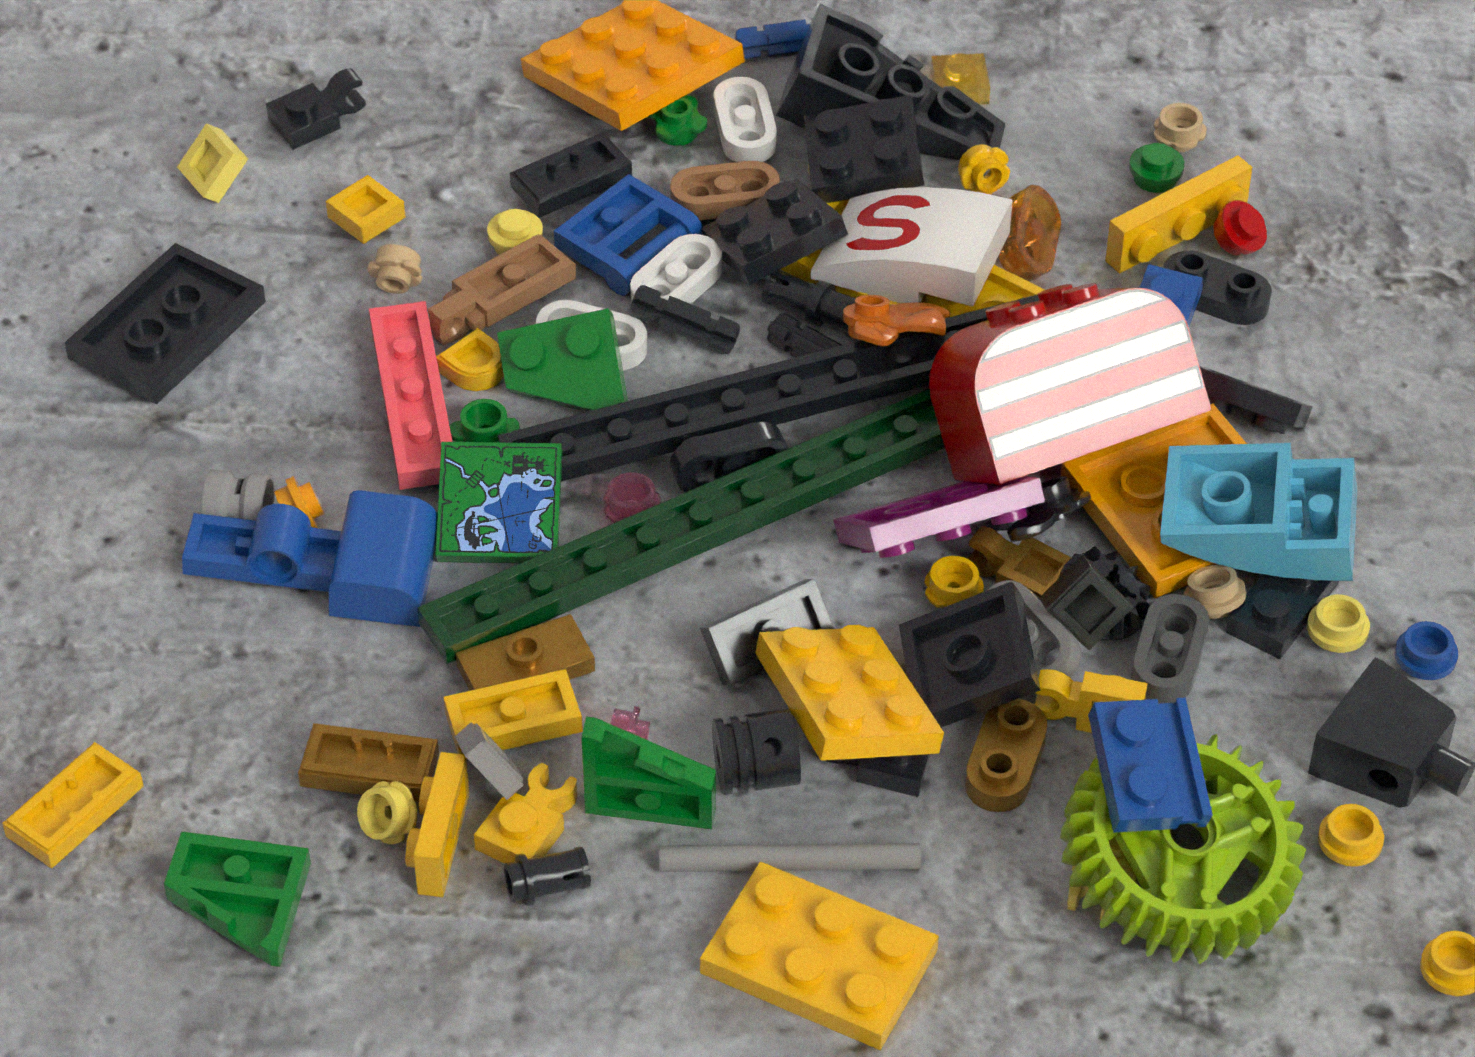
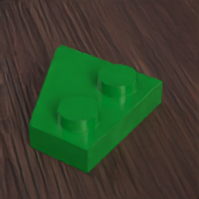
[581,716,716,830]
[164,831,311,967]

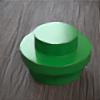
[1129,143,1185,193]

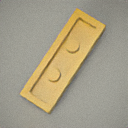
[1105,155,1253,274]

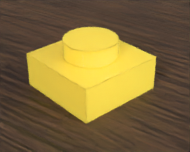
[177,123,248,203]

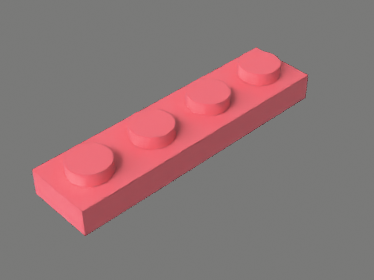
[369,301,452,490]

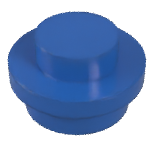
[1395,621,1458,680]

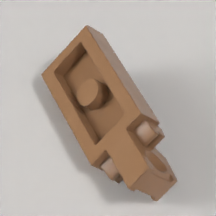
[428,234,576,345]

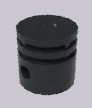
[712,708,801,795]

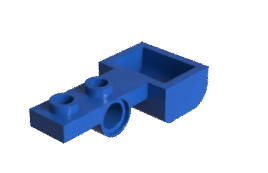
[182,490,438,627]

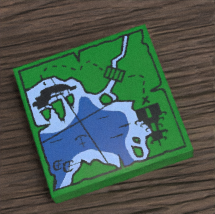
[436,442,562,563]

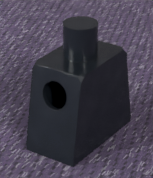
[1308,657,1475,808]

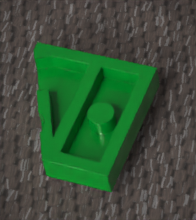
[497,308,628,411]

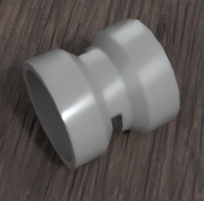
[202,469,275,521]

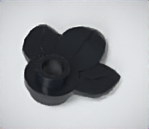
[975,476,1091,542]

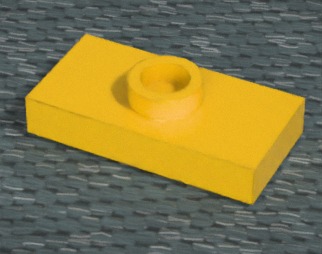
[2,742,144,869]

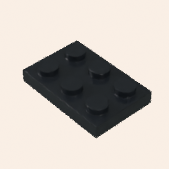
[64,243,266,404]

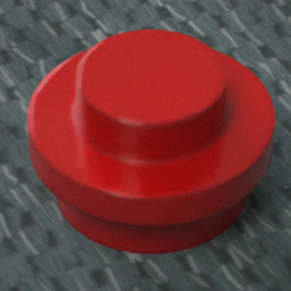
[1213,200,1267,255]

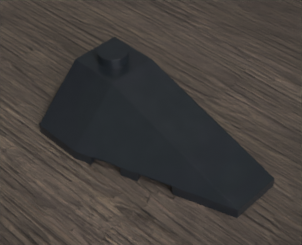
[776,4,1006,160]

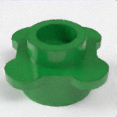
[648,95,707,146]
[450,399,520,443]

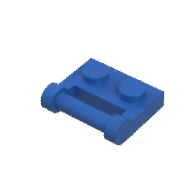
[554,174,703,296]

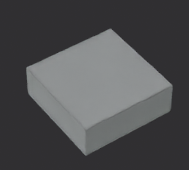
[455,722,524,800]

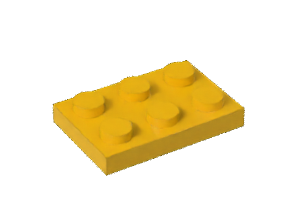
[755,625,944,761]
[700,861,939,1051]

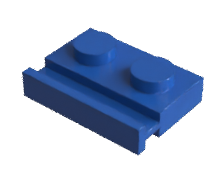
[1088,698,1213,833]

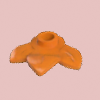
[843,295,950,346]

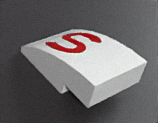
[811,187,1012,307]

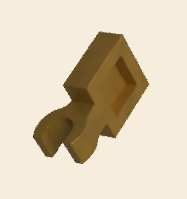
[968,526,1071,598]

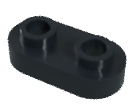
[1163,250,1272,325]
[670,422,789,493]

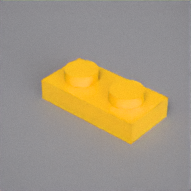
[443,669,583,759]
[405,752,470,898]

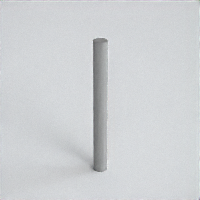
[659,843,921,872]

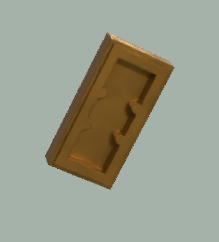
[456,614,595,691]
[298,723,439,802]

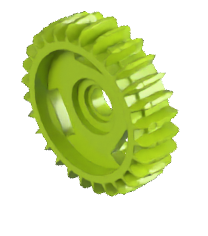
[1060,734,1306,964]

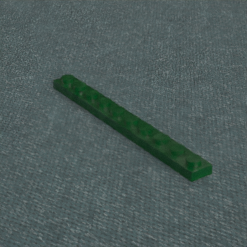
[417,388,945,664]

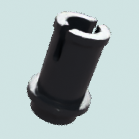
[504,846,591,906]

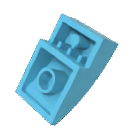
[1160,443,1357,581]

